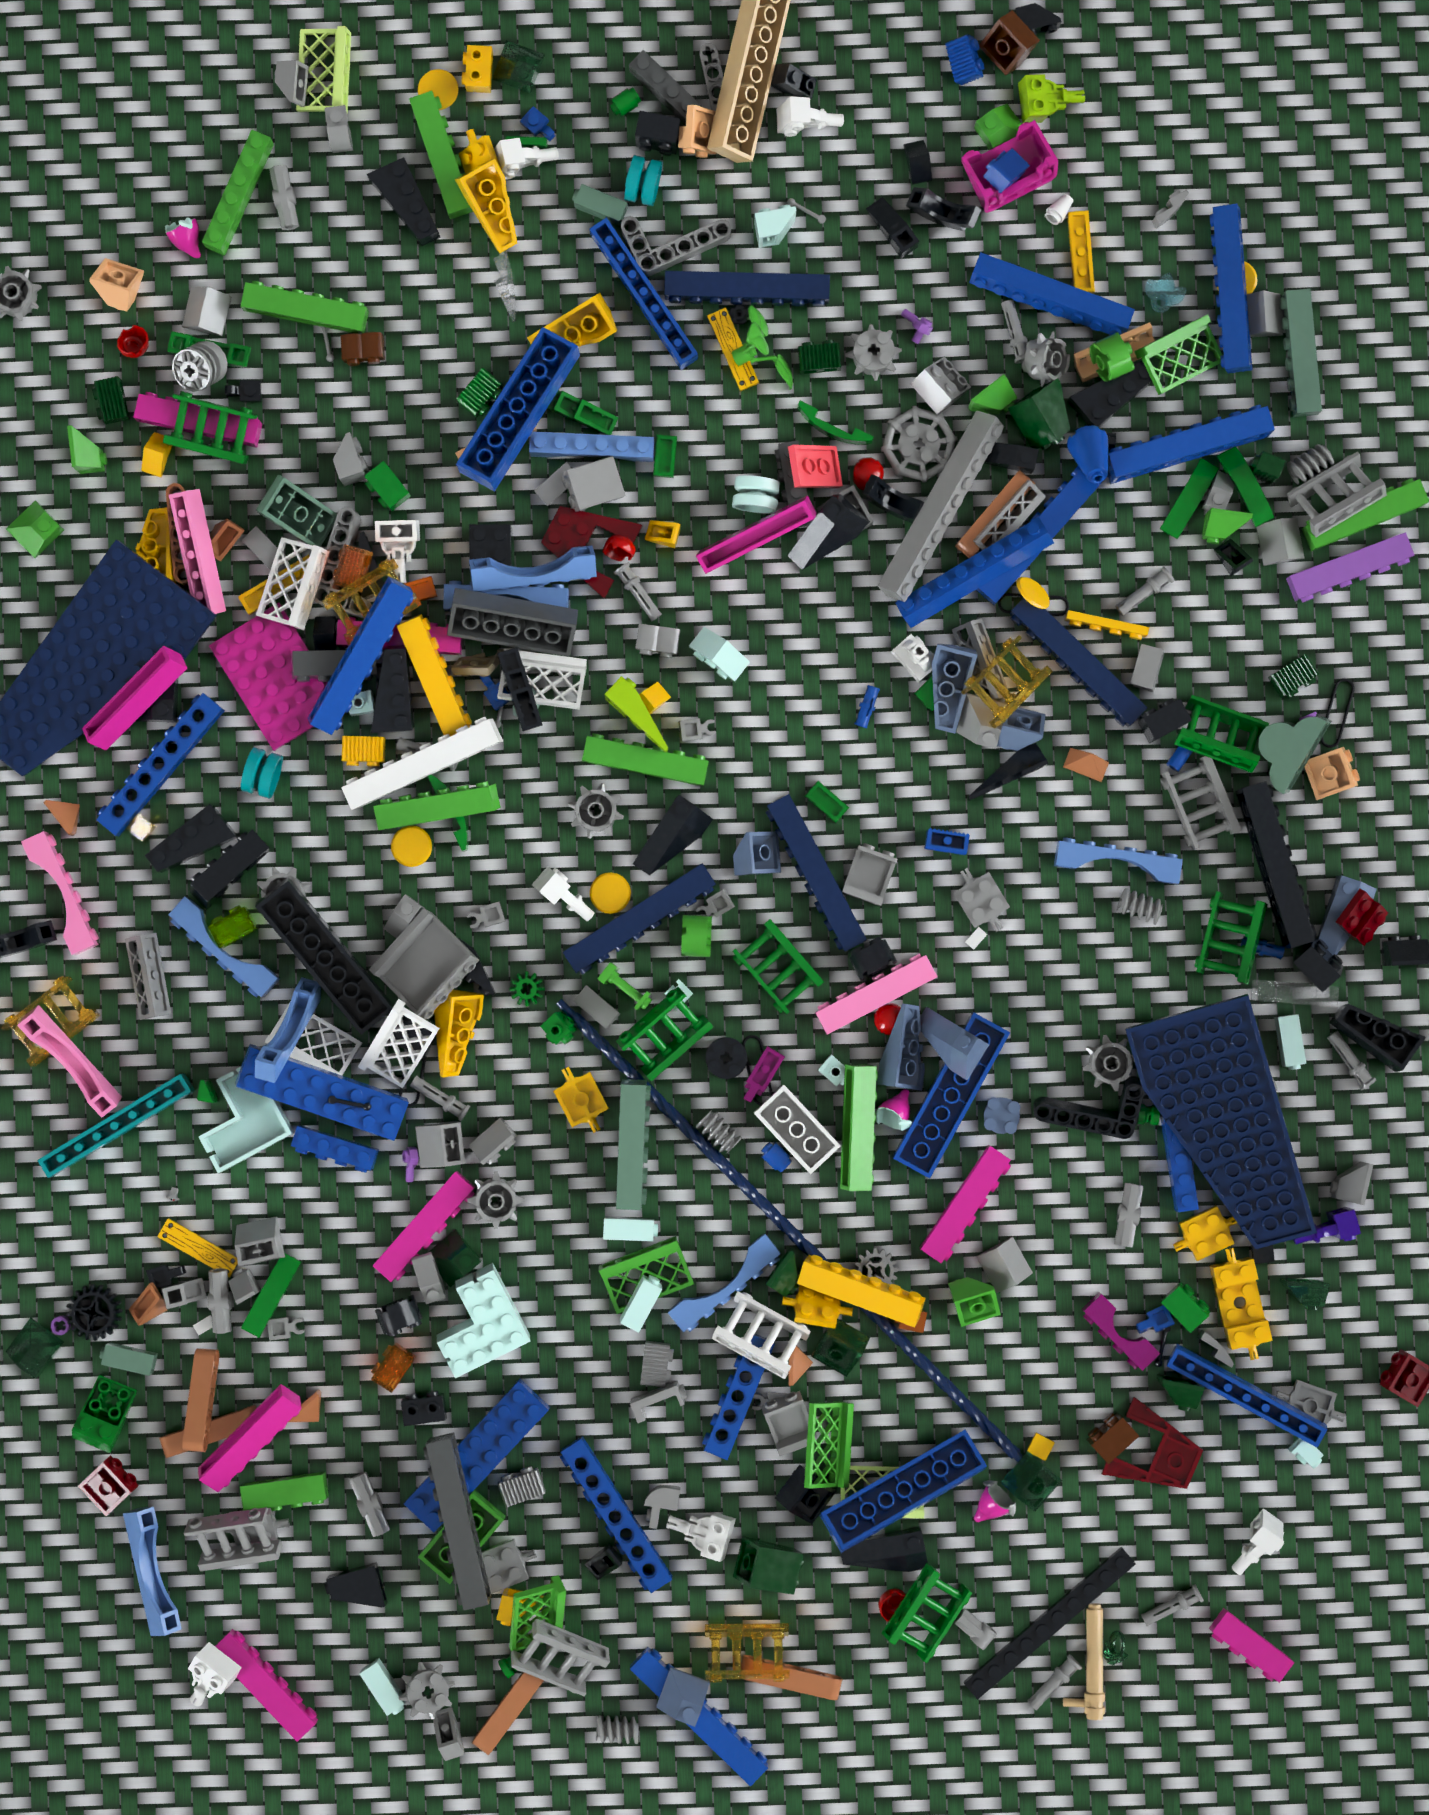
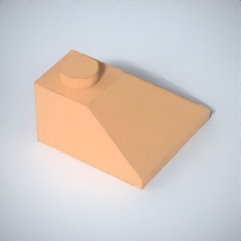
[90,258,144,311]

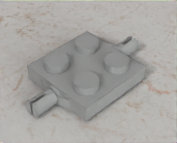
[954,868,1010,932]
[1275,1379,1346,1425]
[224,1508,290,1546]
[482,1539,537,1594]

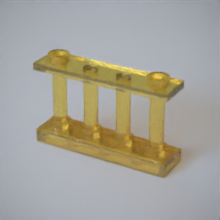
[322,558,422,645]
[961,635,1053,729]
[0,976,101,1067]
[705,1623,790,1683]

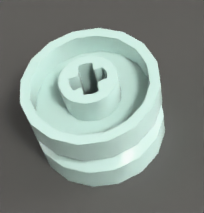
[732,475,780,513]

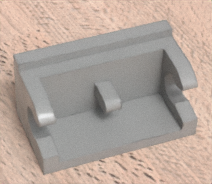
[1130,644,1164,692]

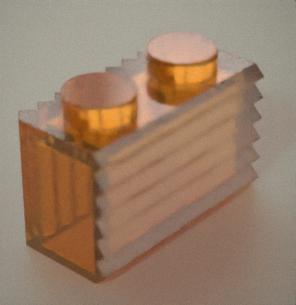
[333,544,373,592]
[371,1343,416,1393]

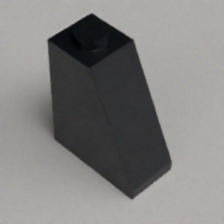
[324,1562,388,1608]

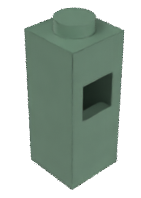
[572,184,628,226]
[99,1342,158,1376]

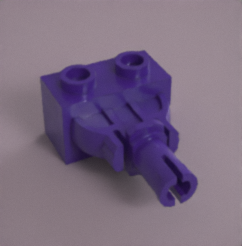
[1293,1207,1361,1244]

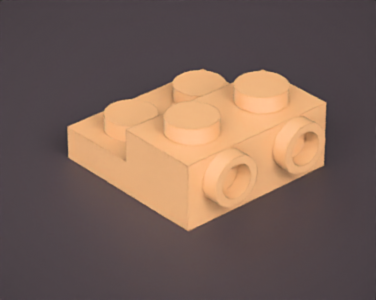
[678,105,716,158]
[1305,747,1360,800]

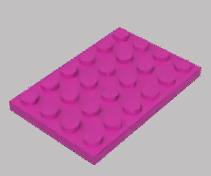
[209,603,328,751]

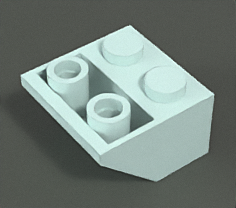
[754,205,796,248]

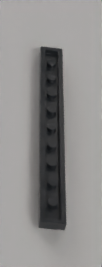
[964,1547,1136,1700]

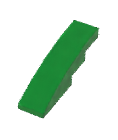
[547,390,618,435]
[241,1253,301,1338]

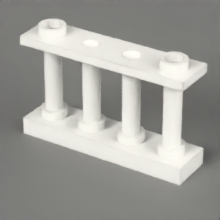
[712,1291,811,1379]

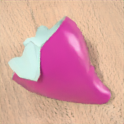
[165,217,201,258]
[875,1089,913,1131]

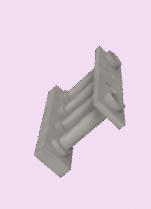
[1287,451,1387,537]
[1160,756,1242,850]
[184,1507,283,1571]
[511,1618,610,1696]

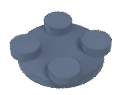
[983,1097,1021,1134]

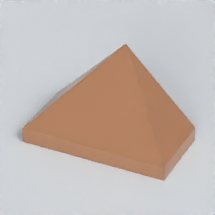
[210,519,244,562]
[1063,748,1109,782]
[43,800,80,836]
[128,1283,167,1326]
[788,1345,813,1386]
[288,1390,321,1422]

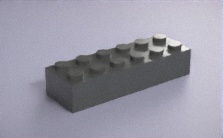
[447,588,578,657]

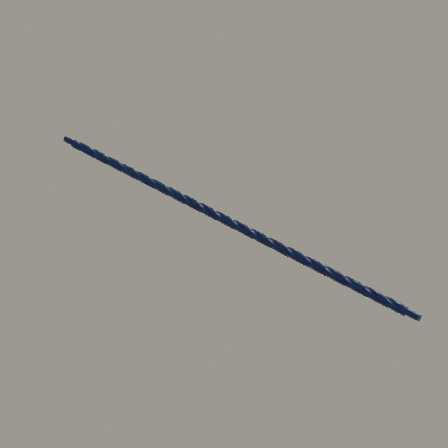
[556,999,1034,1473]

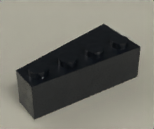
[367,157,441,246]

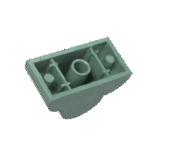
[256,475,337,547]
[1258,716,1332,794]

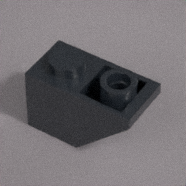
[1015,3,1062,36]
[771,63,817,99]

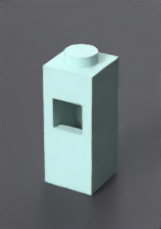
[1274,1014,1306,1070]
[603,1217,658,1241]
[620,1275,662,1333]
[360,1658,406,1716]

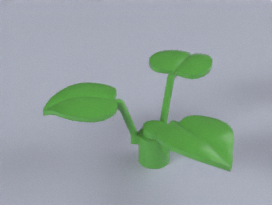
[732,304,793,390]

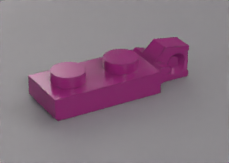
[744,1046,785,1103]

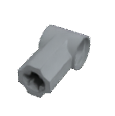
[954,1608,997,1650]

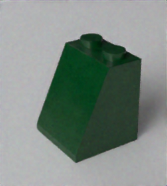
[1008,378,1070,450]
[733,1536,804,1595]

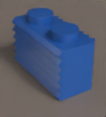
[945,34,984,85]
[984,148,1030,193]
[924,828,970,855]

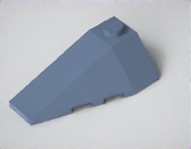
[932,644,978,734]
[1317,875,1377,955]
[877,1004,925,1091]
[920,1007,989,1080]

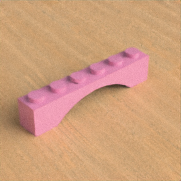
[21,831,99,955]
[17,1005,122,1118]

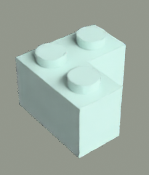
[689,627,750,681]

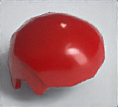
[117,325,149,358]
[852,457,884,490]
[602,535,636,561]
[874,1003,901,1035]
[878,1588,906,1622]

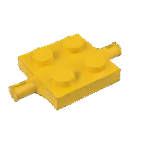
[459,129,502,173]
[553,1067,609,1133]
[1173,1205,1237,1261]
[782,1285,853,1329]

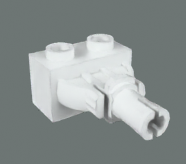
[776,97,844,137]
[494,138,559,180]
[375,520,420,583]
[892,634,934,683]
[532,866,594,921]
[1232,1508,1284,1575]
[666,1512,736,1562]
[188,1642,242,1706]

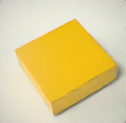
[1026,1432,1055,1461]

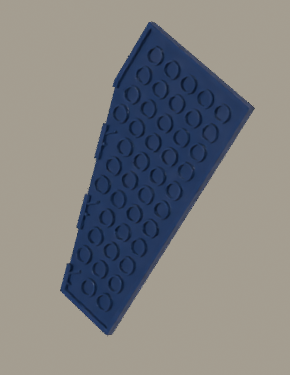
[0,540,217,776]
[1125,994,1317,1249]

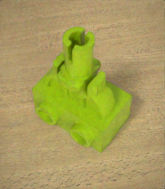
[1018,74,1085,123]

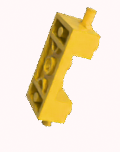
[1209,1248,1273,1360]

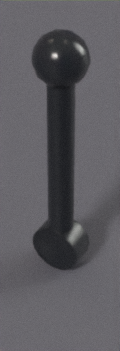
[328,1095,371,1111]
[1155,1327,1171,1367]

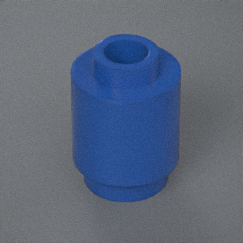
[761,1142,792,1173]

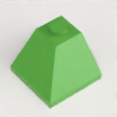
[974,104,1022,150]
[968,374,1017,414]
[67,425,107,474]
[6,500,64,558]
[1202,508,1253,544]
[948,1277,1001,1327]

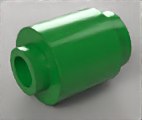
[609,87,641,117]

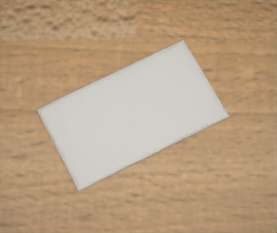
[965,927,987,950]
[193,1315,212,1335]

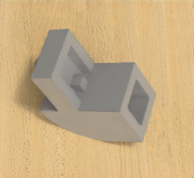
[325,105,353,153]
[161,1278,207,1309]
[644,1485,680,1529]

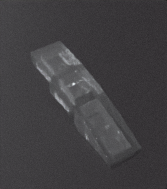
[493,250,516,322]
[1251,980,1339,1008]

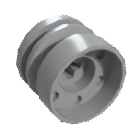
[172,340,228,392]

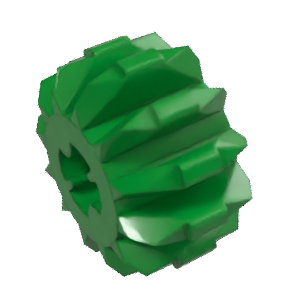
[509,971,545,1007]

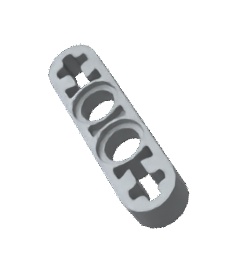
[699,43,723,111]

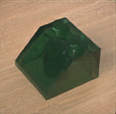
[811,1318,870,1377]
[1001,1451,1062,1511]

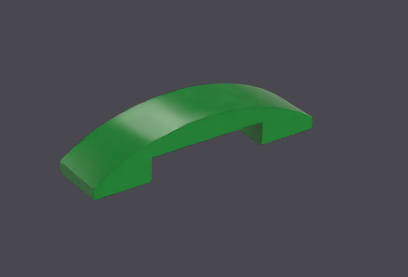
[167,331,251,368]
[798,400,874,445]
[1217,446,1274,528]
[1160,458,1219,539]
[428,774,468,852]

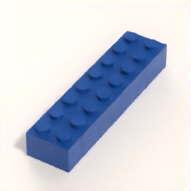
[456,327,580,492]
[1108,405,1275,484]
[892,1012,1010,1179]
[235,1044,409,1141]
[404,1379,550,1532]
[820,1429,987,1553]

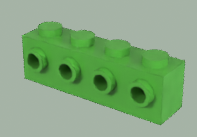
[240,1471,329,1511]

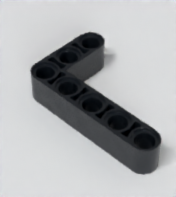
[1033,1076,1144,1139]

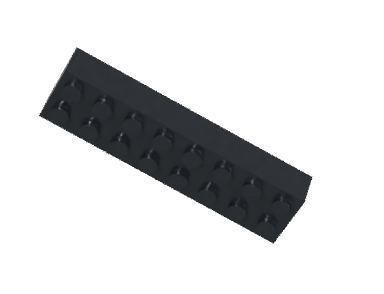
[1235,781,1317,949]
[255,877,394,1035]

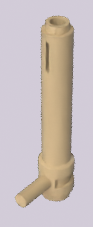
[1063,1603,1105,1720]

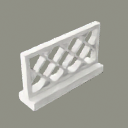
[256,537,329,630]
[497,649,587,710]
[358,999,440,1088]
[264,1001,362,1076]

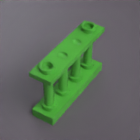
[597,962,652,1010]

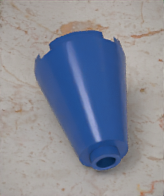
[1067,425,1108,483]

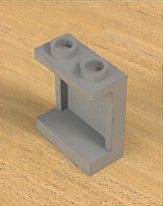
[562,456,626,512]
[842,843,898,906]
[630,1380,687,1423]
[761,1391,818,1456]

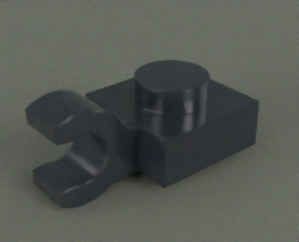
[225,380,261,402]
[146,1264,186,1289]

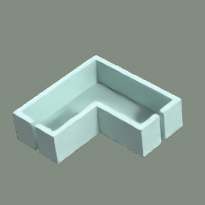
[199,1067,295,1173]
[436,1263,530,1378]

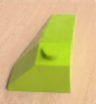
[604,676,668,753]

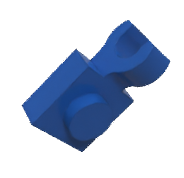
[520,106,556,141]
[480,675,510,711]
[1136,1305,1175,1334]

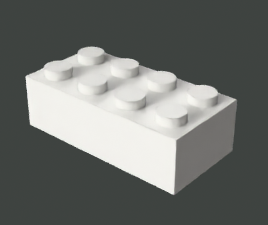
[753,1084,841,1175]

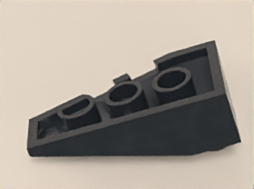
[788,494,870,570]
[136,678,178,723]
[968,743,1048,801]
[633,795,713,876]
[840,1526,928,1572]

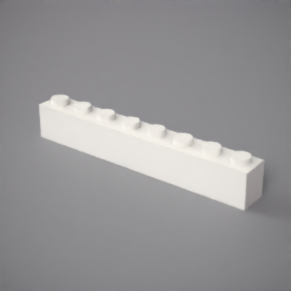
[341,717,503,810]

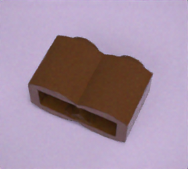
[340,332,385,366]

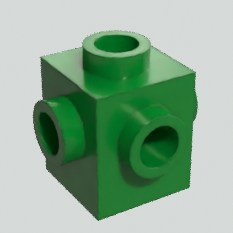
[540,1011,577,1045]

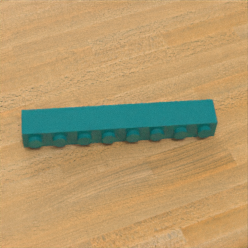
[37,1073,195,1178]

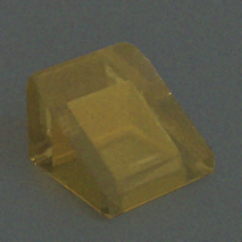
[127,812,156,842]

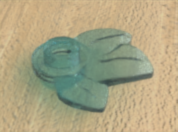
[1145,273,1186,313]

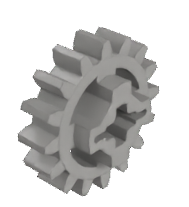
[854,1248,899,1285]

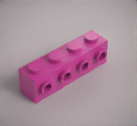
[1209,1608,1294,1683]

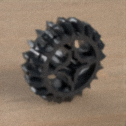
[66,1284,123,1341]

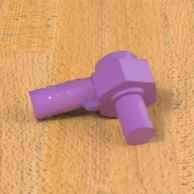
[901,309,933,344]
[402,1147,419,1182]

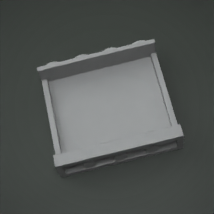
[369,908,479,1020]

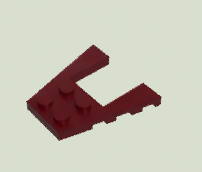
[541,506,643,599]
[1101,1397,1203,1489]

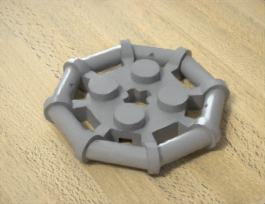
[881,406,958,483]

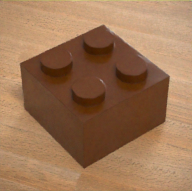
[979,10,1040,75]
[1086,1412,1139,1464]

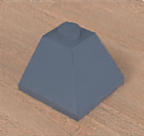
[997,705,1046,751]
[733,831,781,876]
[656,1667,710,1727]

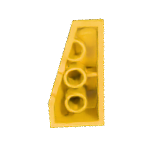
[455,158,517,253]
[527,293,617,347]
[135,507,176,583]
[434,990,484,1077]

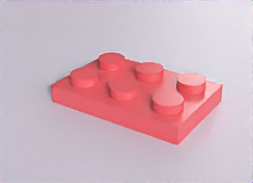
[788,445,843,488]

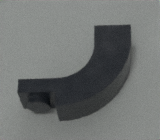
[906,187,981,231]
[862,474,924,524]
[0,920,57,958]

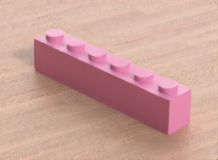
[169,489,226,614]
[815,953,937,1035]

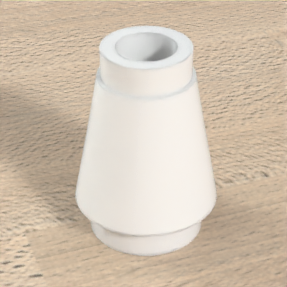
[1045,194,1073,225]

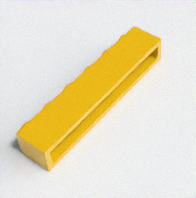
[397,614,472,737]
[797,1255,926,1328]

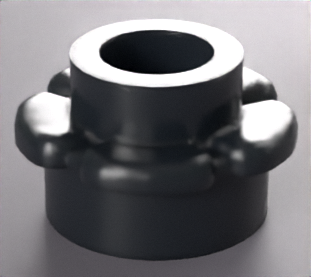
[729,304,749,324]

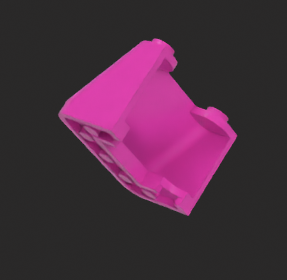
[962,120,1058,213]

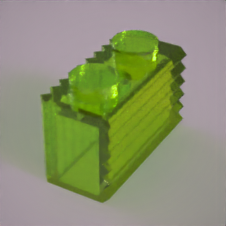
[208,905,259,949]

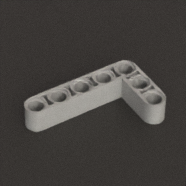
[621,216,731,277]
[314,507,372,618]

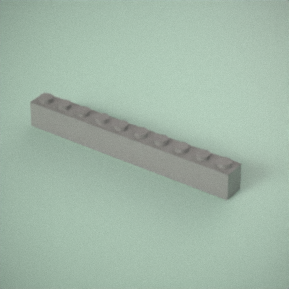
[877,410,1004,602]

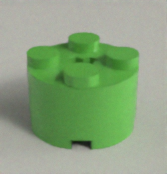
[1089,332,1135,382]
[681,915,712,957]

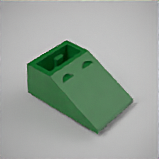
[72,1375,138,1453]

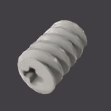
[1287,444,1335,485]
[1117,888,1163,925]
[696,1110,742,1154]
[596,1715,639,1744]

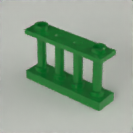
[163,391,258,464]
[1174,695,1269,773]
[1195,891,1268,985]
[732,919,824,1014]
[616,987,713,1081]
[881,1563,972,1663]

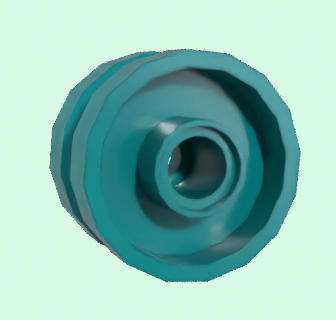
[624,155,663,207]
[241,747,283,799]

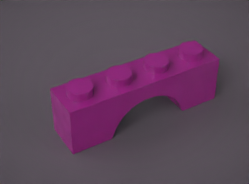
[1082,1292,1160,1371]

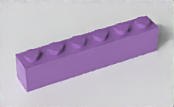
[1286,532,1414,603]

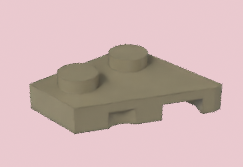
[451,649,504,677]

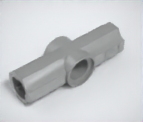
[269,165,299,230]
[1114,1183,1143,1247]
[208,1268,233,1334]
[349,1472,390,1537]

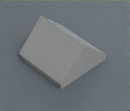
[182,286,232,336]
[1247,290,1283,337]
[1256,518,1305,566]
[976,1236,1033,1293]

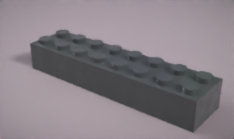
[423,1432,492,1611]

